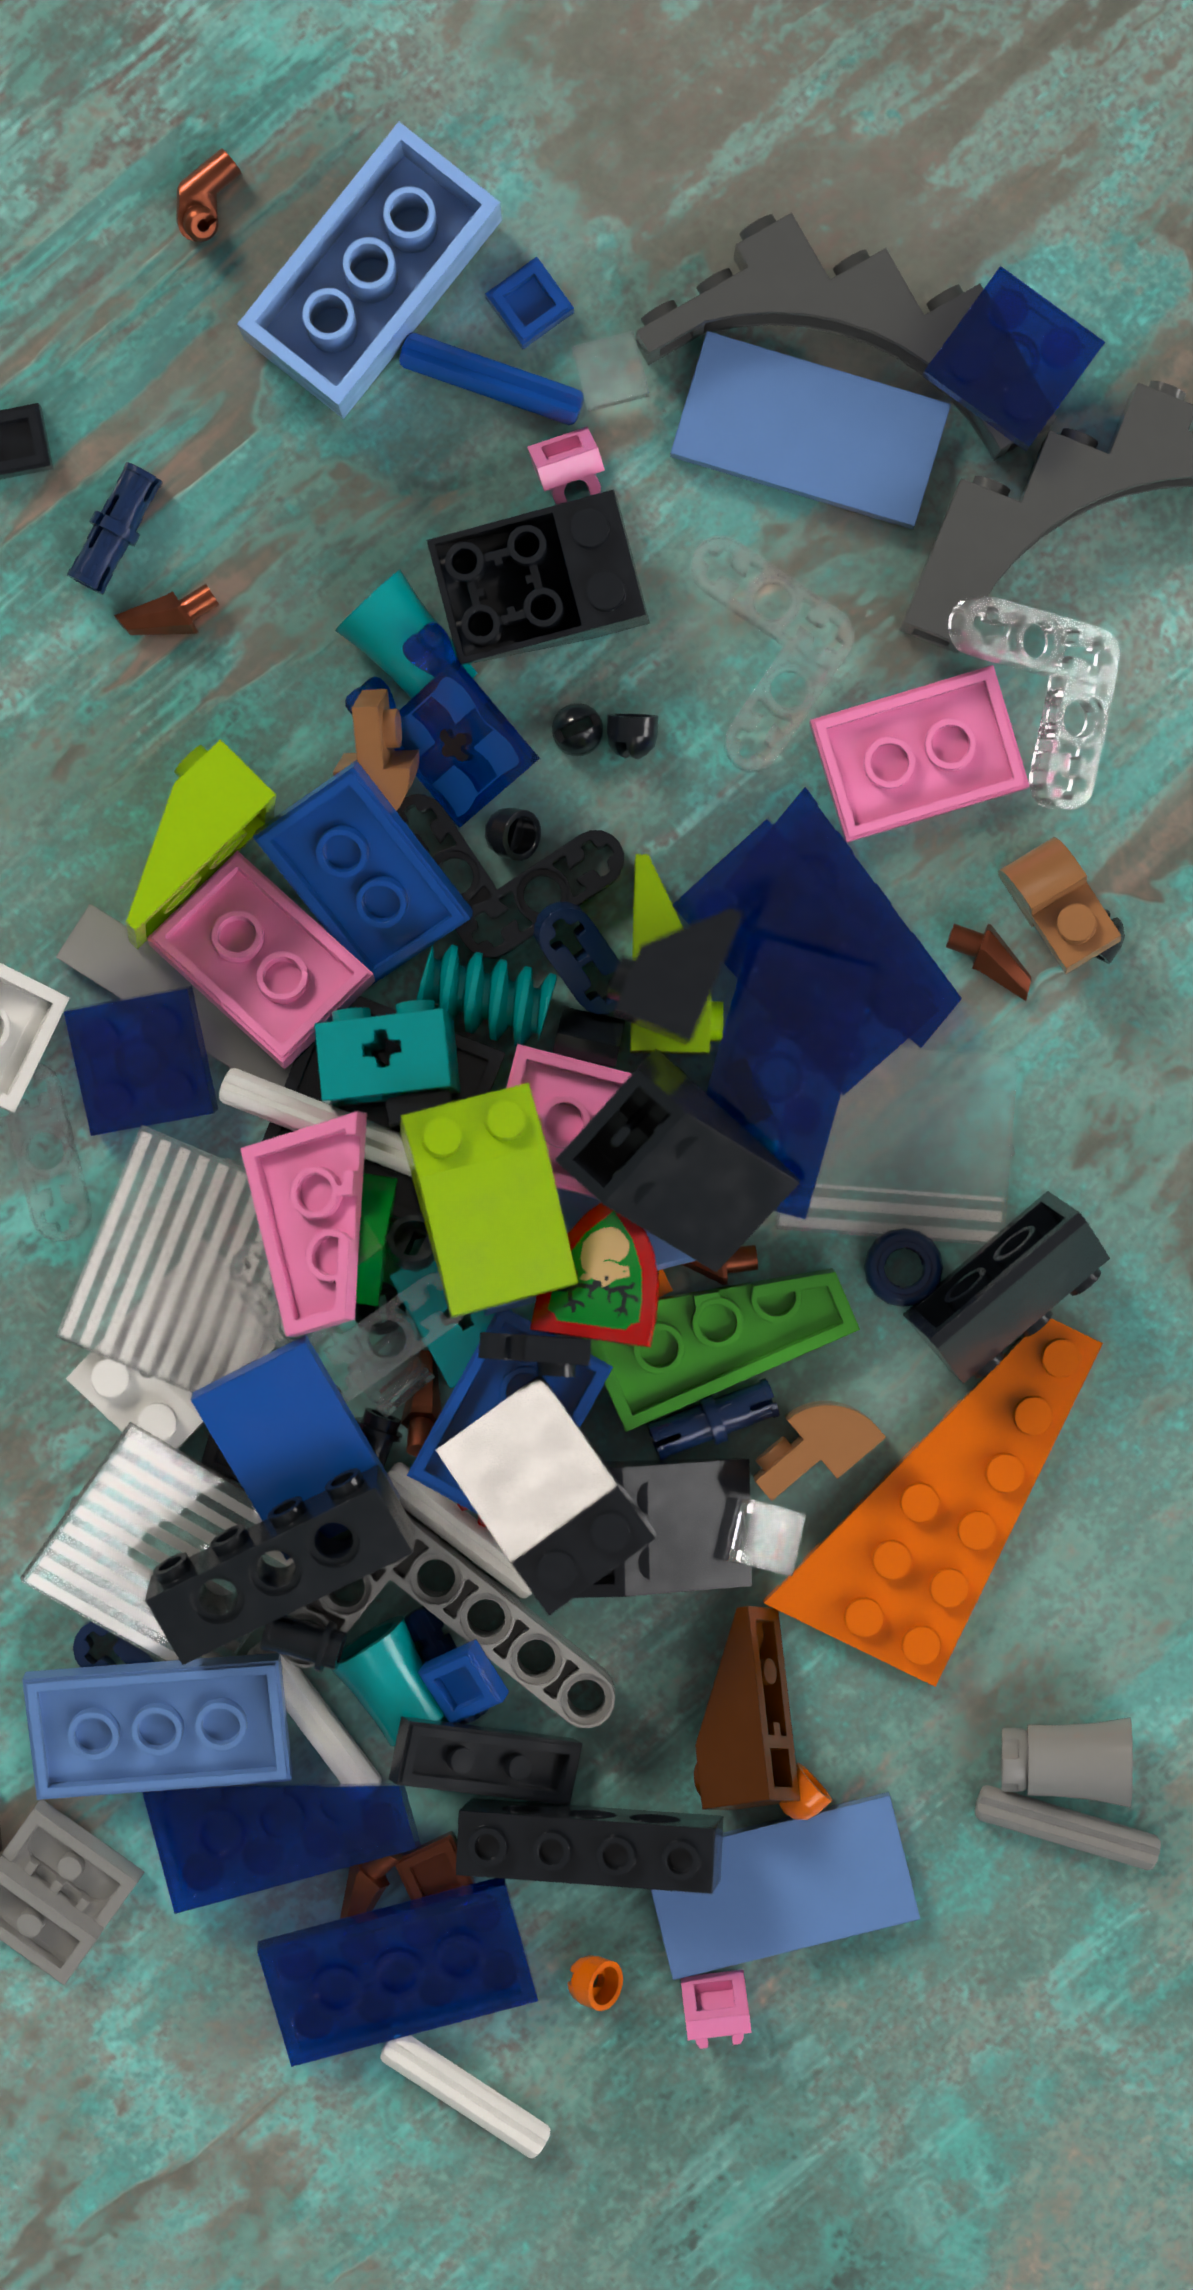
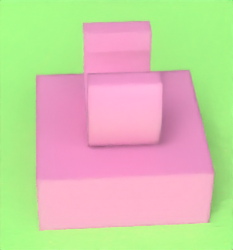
[527,426,605,505]
[680,1969,751,2049]

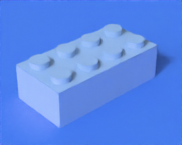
[237,122,502,419]

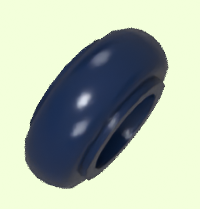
[864,1228,943,1307]

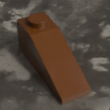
[694,1606,800,1810]

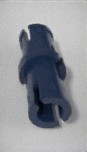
[66,462,163,595]
[646,1378,780,1461]

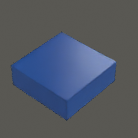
[485,257,574,349]
[418,1639,509,1723]

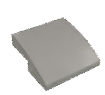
[0,1799,144,1985]

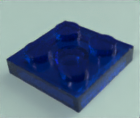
[922,266,1105,451]
[64,985,219,1136]

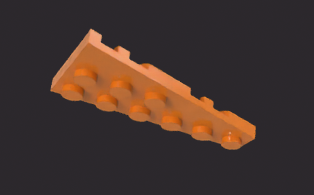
[763,1318,1103,1687]

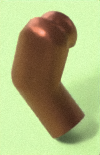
[176,148,242,242]

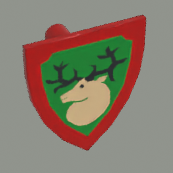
[530,1203,659,1348]

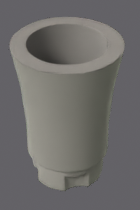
[1001,1717,1133,1808]

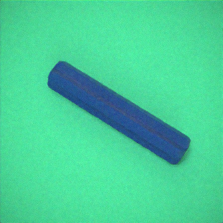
[399,332,584,425]

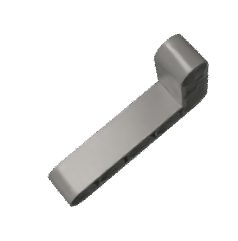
[281,1509,615,1729]

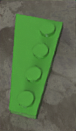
[585,1268,860,1432]

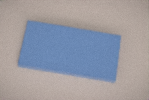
[670,331,951,530]
[22,1653,293,1800]
[651,1792,920,1980]

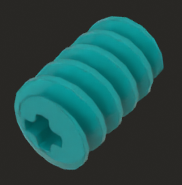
[416,944,557,1047]

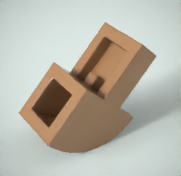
[333,689,419,811]
[998,837,1121,974]
[752,1401,886,1501]

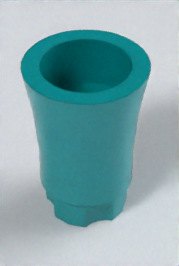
[335,569,478,716]
[331,1616,449,1747]

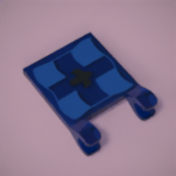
[345,622,540,828]

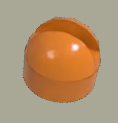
[779,1763,832,1820]
[567,1955,623,2011]

